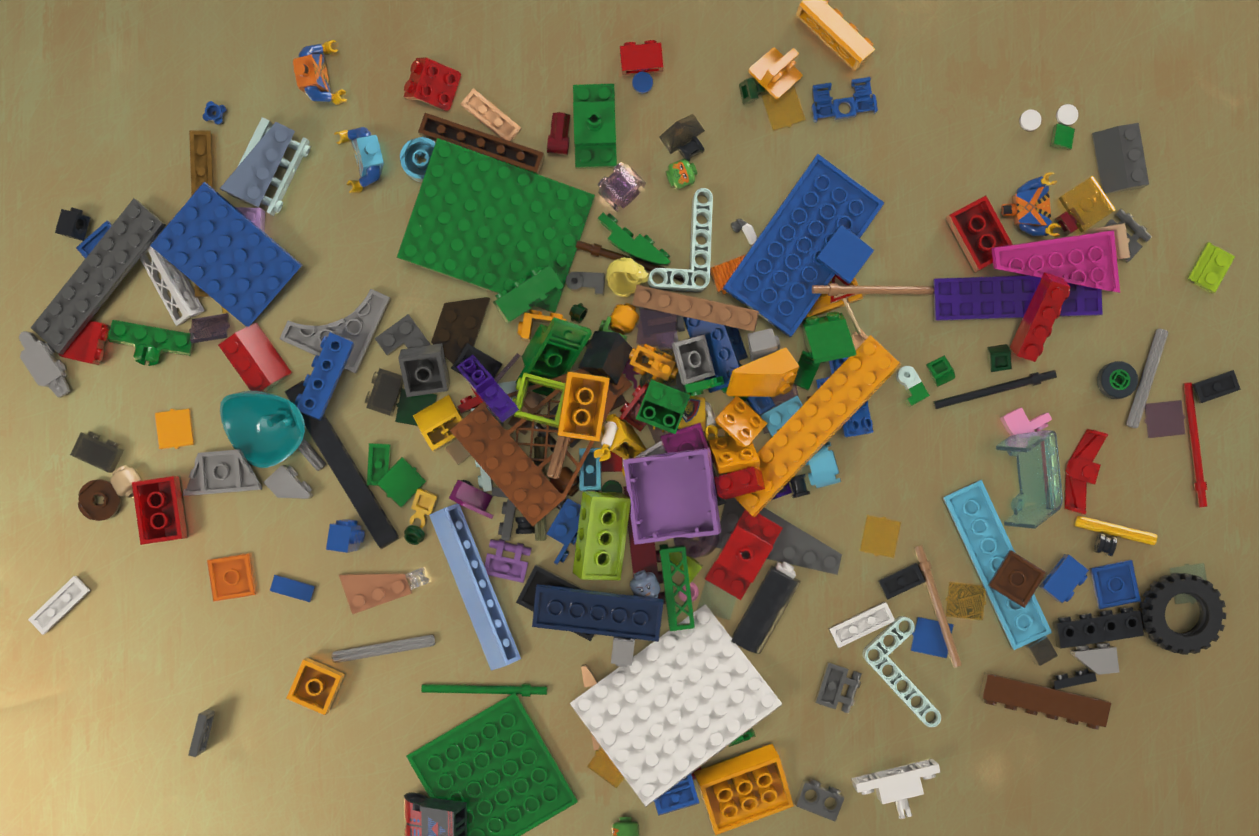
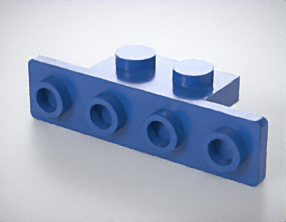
[547,491,599,565]

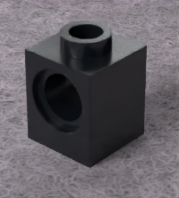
[55,207,91,241]

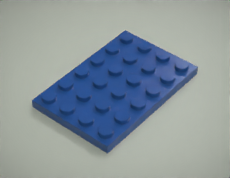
[150,182,302,327]

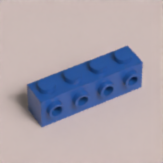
[294,332,354,421]
[326,519,365,553]

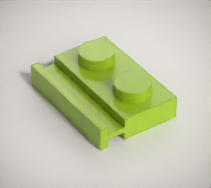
[1187,242,1235,293]

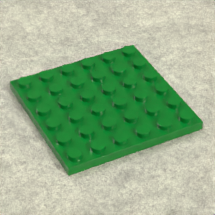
[406,693,578,836]

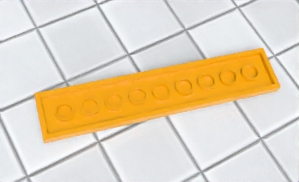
[734,335,902,517]

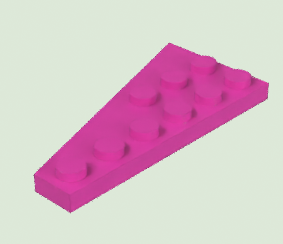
[992,230,1120,293]

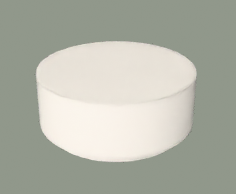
[1056,104,1078,126]
[1019,109,1041,131]

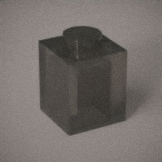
[1025,636,1058,666]

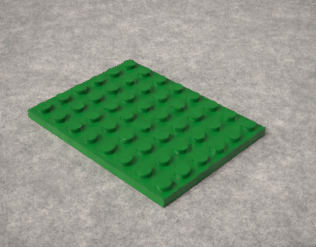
[396,138,595,313]

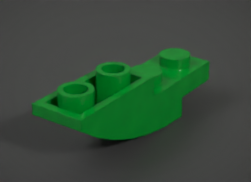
[598,212,671,267]

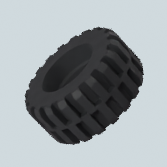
[1139,573,1226,655]

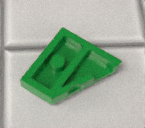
[683,376,724,396]

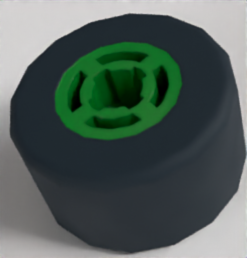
[1097,361,1138,399]

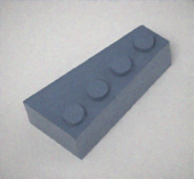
[220,122,295,208]

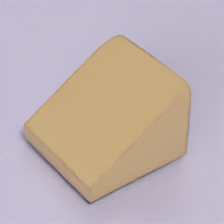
[445,439,470,465]

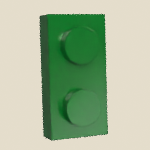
[367,443,391,486]

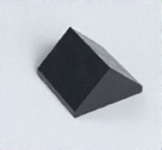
[578,331,633,385]

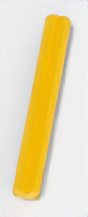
[1075,516,1157,545]

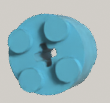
[400,137,435,182]
[805,442,841,488]

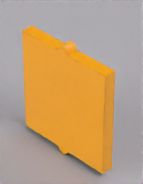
[155,409,194,449]

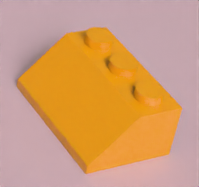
[557,371,610,442]

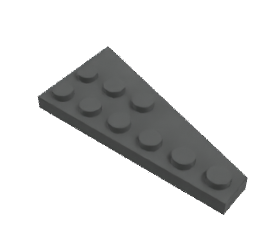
[715,498,842,575]

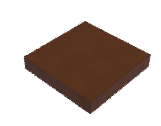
[988,550,1047,608]

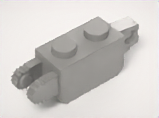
[19,331,70,398]

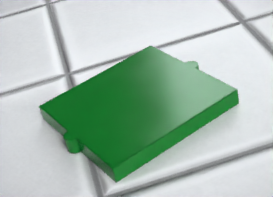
[376,457,426,507]

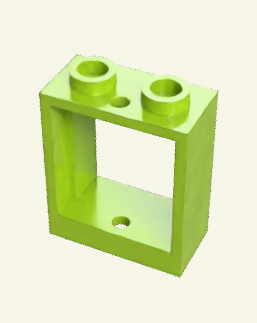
[512,373,565,428]

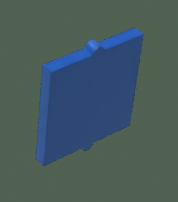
[910,617,954,658]

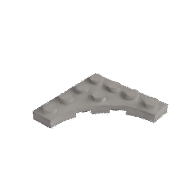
[280,289,390,373]

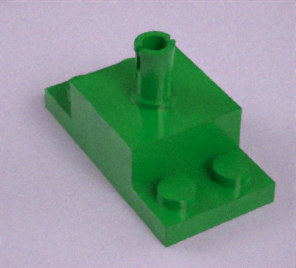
[573,84,617,169]
[515,317,592,396]

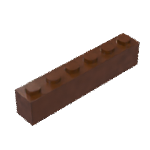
[418,113,545,174]
[979,672,1111,730]

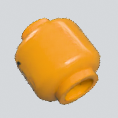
[610,303,639,335]

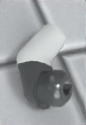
[731,219,758,245]

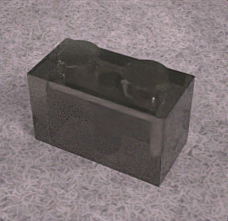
[365,368,404,416]
[70,430,124,473]

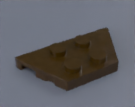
[431,297,490,364]

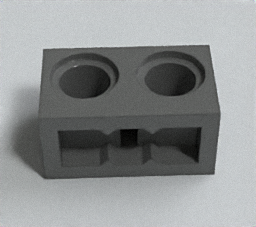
[794,779,844,822]

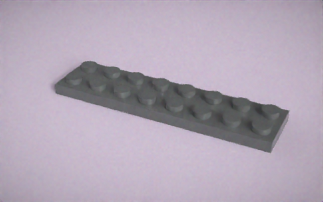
[31,198,166,355]

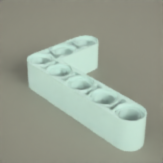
[648,188,713,292]
[862,616,941,727]

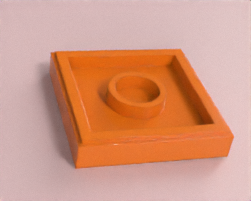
[207,553,256,602]

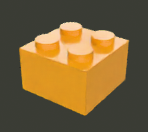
[286,658,345,715]

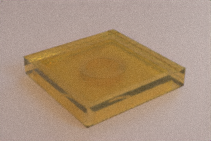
[1058,176,1115,233]

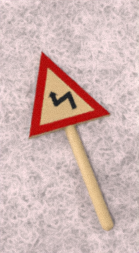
[830,274,861,334]

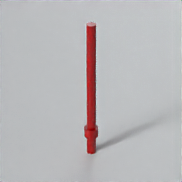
[1183,382,1208,508]

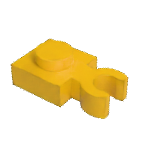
[410,488,438,528]

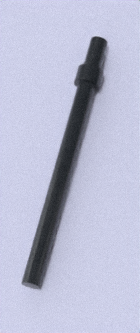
[933,370,1057,409]

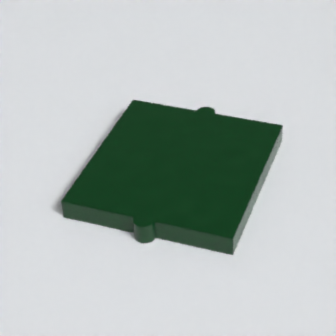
[395,388,437,426]

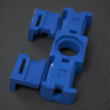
[811,77,878,123]

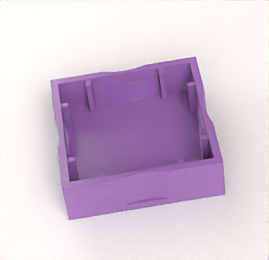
[623,448,721,544]

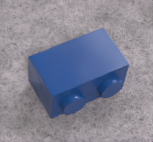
[1039,554,1089,603]

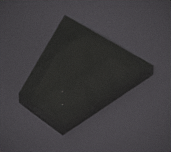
[659,114,705,154]

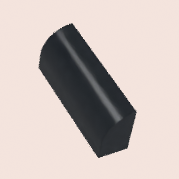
[731,565,801,654]

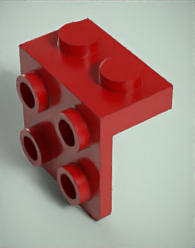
[403,57,461,111]
[58,321,109,365]

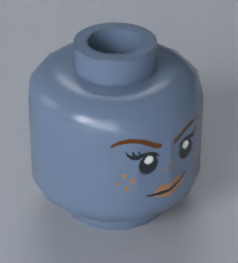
[630,570,661,598]

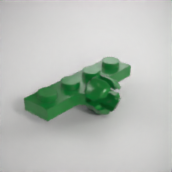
[107,320,196,366]

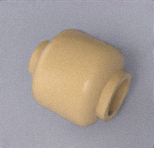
[110,466,141,498]

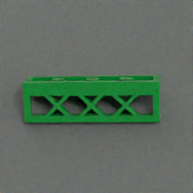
[659,544,695,631]

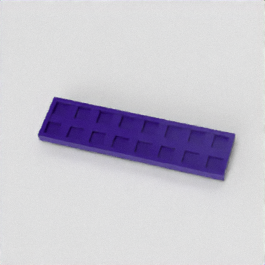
[933,275,1103,321]

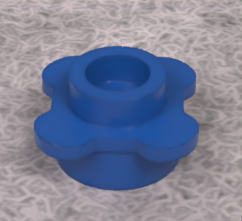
[203,101,226,125]

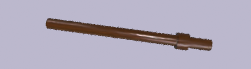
[576,241,697,282]

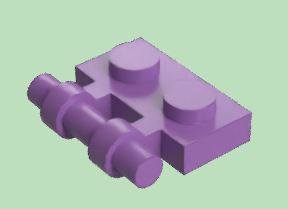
[484,539,532,583]

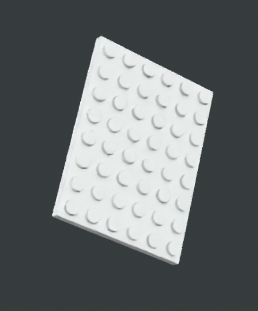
[570,604,782,807]

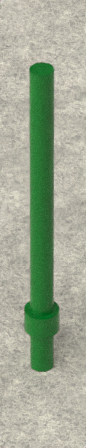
[421,684,547,697]

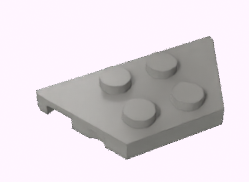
[183,449,262,496]

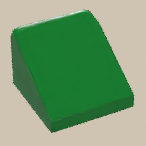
[1051,124,1075,149]
[926,355,955,387]

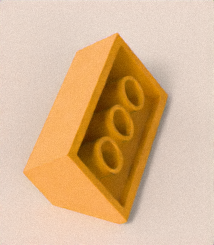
[796,0,875,71]

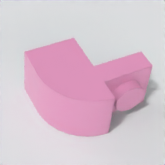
[1000,407,1052,440]

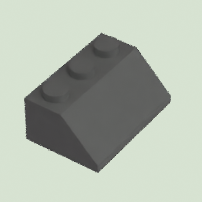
[1092,123,1149,195]

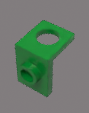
[794,351,820,390]

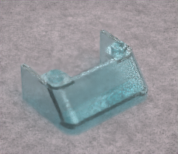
[996,430,1063,529]

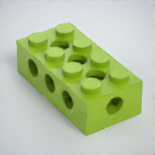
[573,491,631,580]

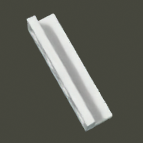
[140,242,204,326]

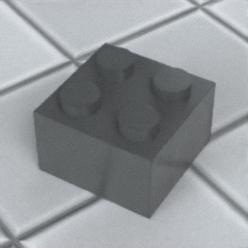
[398,343,450,397]

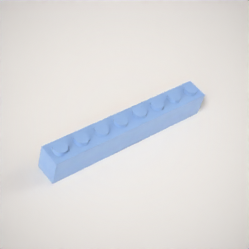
[429,503,521,671]

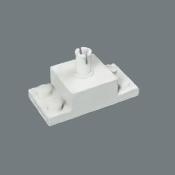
[851,759,941,819]

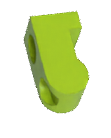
[669,546,703,583]

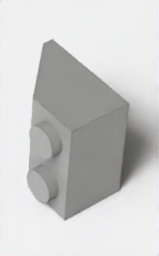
[672,334,715,385]

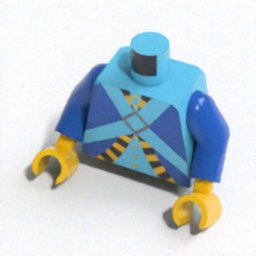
[334,127,384,193]

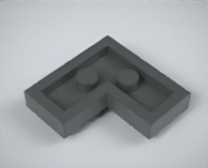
[375,314,431,356]

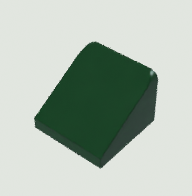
[987,344,1012,372]

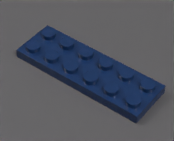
[532,584,664,642]

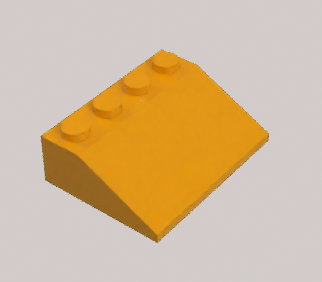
[694,744,794,835]

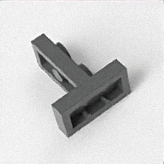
[491,487,516,541]

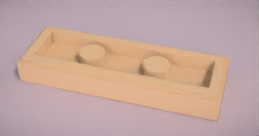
[460,88,521,141]

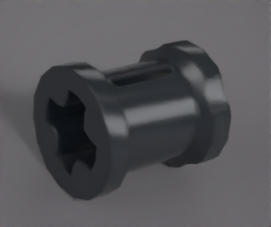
[677,136,705,162]
[789,474,810,499]

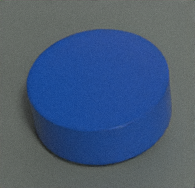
[632,72,653,94]

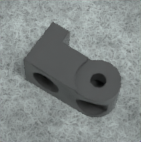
[566,272,605,296]

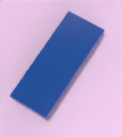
[270,575,315,602]

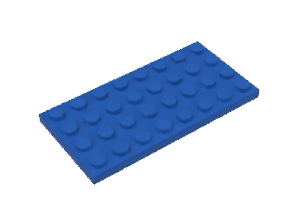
[722,154,884,337]

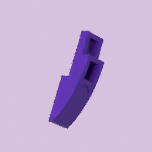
[457,355,519,422]

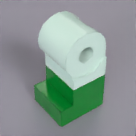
[896,366,930,407]

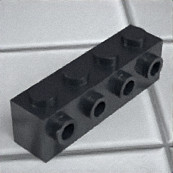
[1053,606,1144,649]

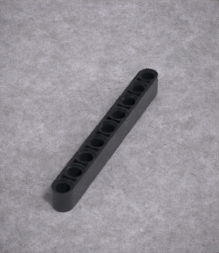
[285,380,399,549]

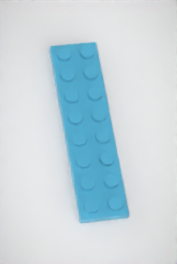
[943,480,1052,650]

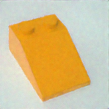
[726,347,799,397]

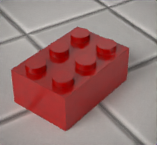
[946,195,1013,273]

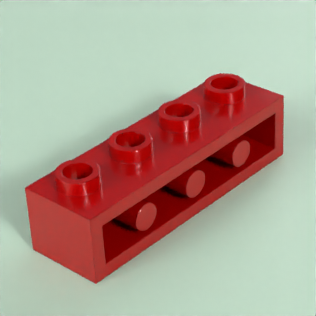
[1010,272,1070,362]

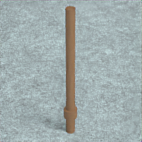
[812,283,934,296]
[914,545,961,668]

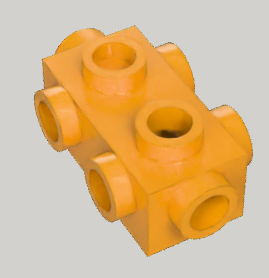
[629,344,679,384]

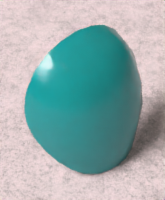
[220,391,305,468]

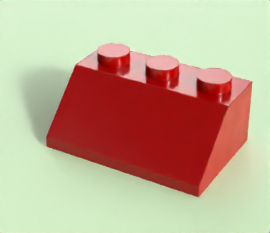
[218,322,292,392]
[132,476,188,545]

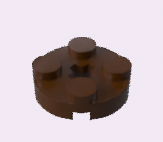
[78,479,122,521]

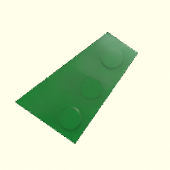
[493,265,564,323]

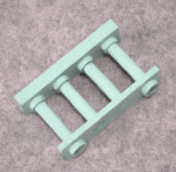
[227,117,311,216]

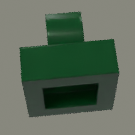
[739,78,765,104]

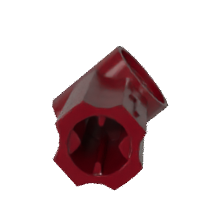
[547,112,571,155]

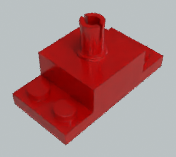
[704,509,783,600]

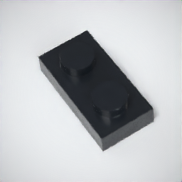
[1192,370,1241,404]
[878,563,925,600]
[1050,668,1097,690]

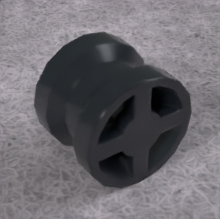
[515,517,535,534]
[1094,532,1117,556]

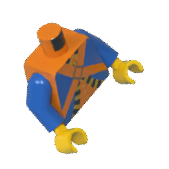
[293,40,347,105]
[1001,172,1061,237]

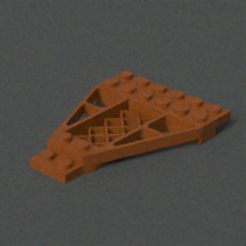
[450,369,632,526]

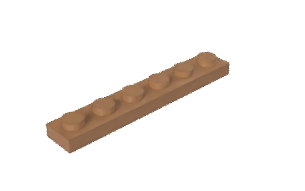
[632,285,759,332]

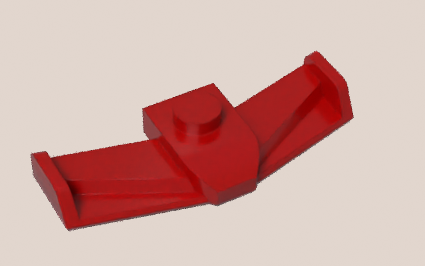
[1065,429,1109,515]

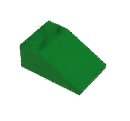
[801,312,856,364]

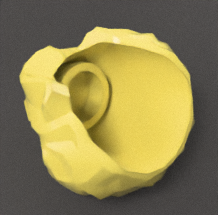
[606,257,649,297]

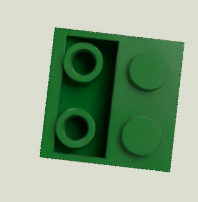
[636,379,691,434]

